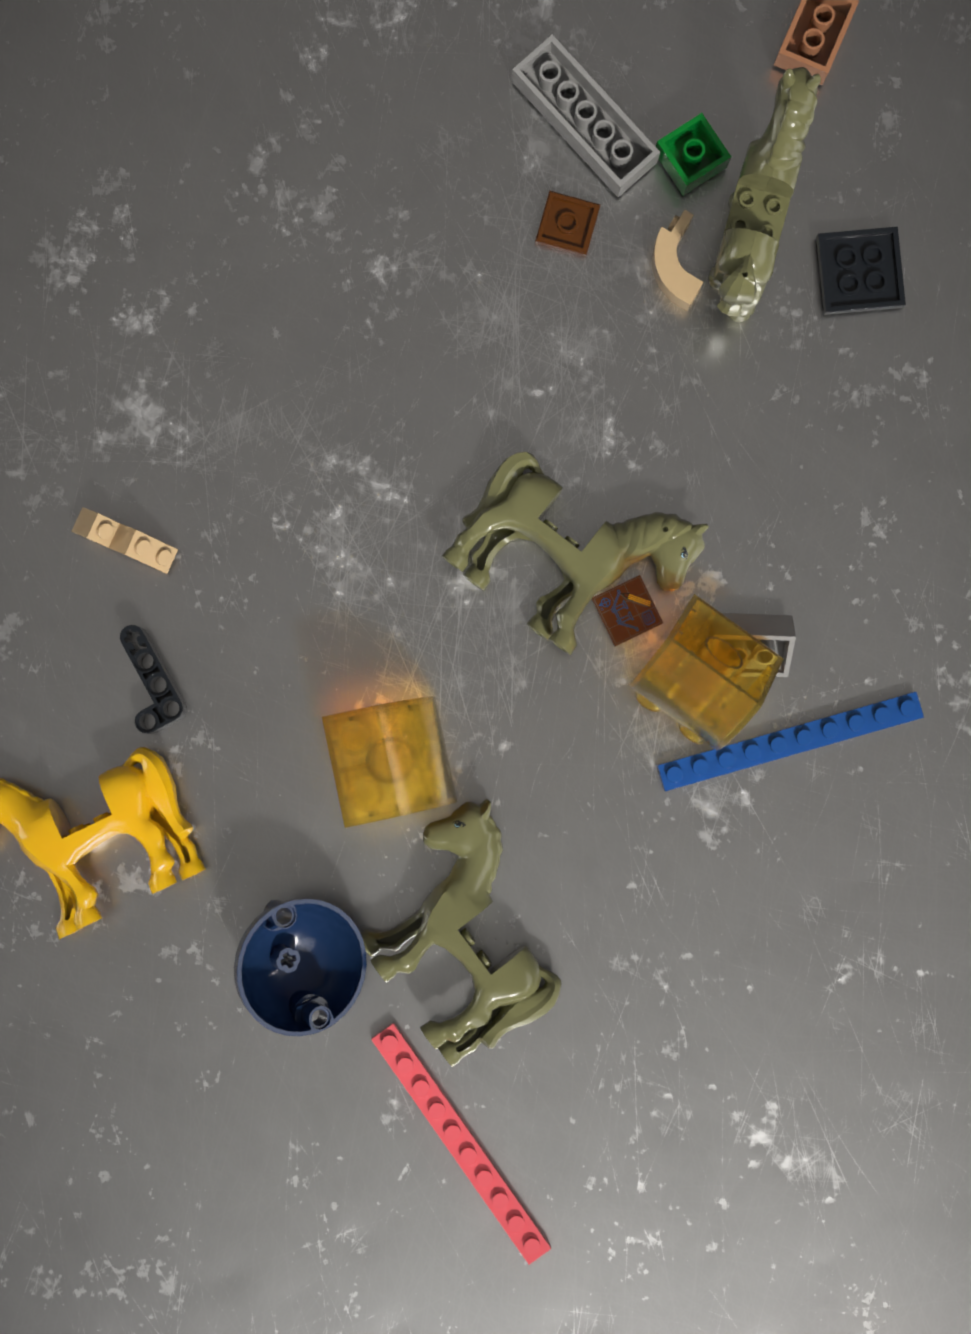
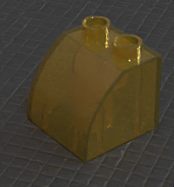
[627,594,784,750]
[322,696,458,828]

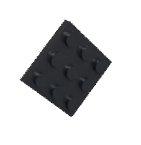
[816,226,906,315]

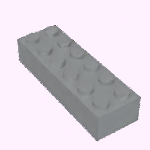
[512,34,660,197]

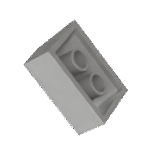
[707,612,796,677]

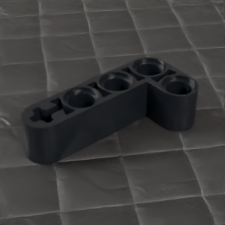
[120,625,187,734]

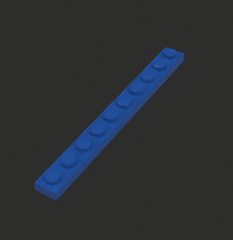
[657,692,924,791]

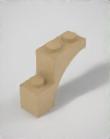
[71,507,178,574]

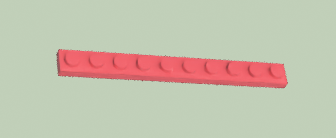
[371,1022,551,1265]

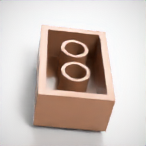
[774,0,859,85]

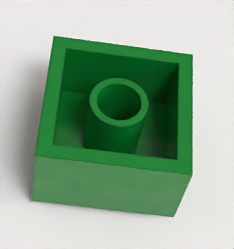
[656,113,732,196]

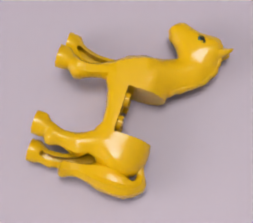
[0,747,206,939]

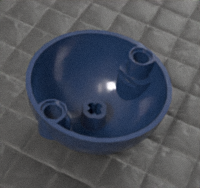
[234,898,367,1037]

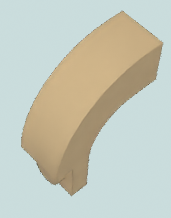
[652,210,703,311]

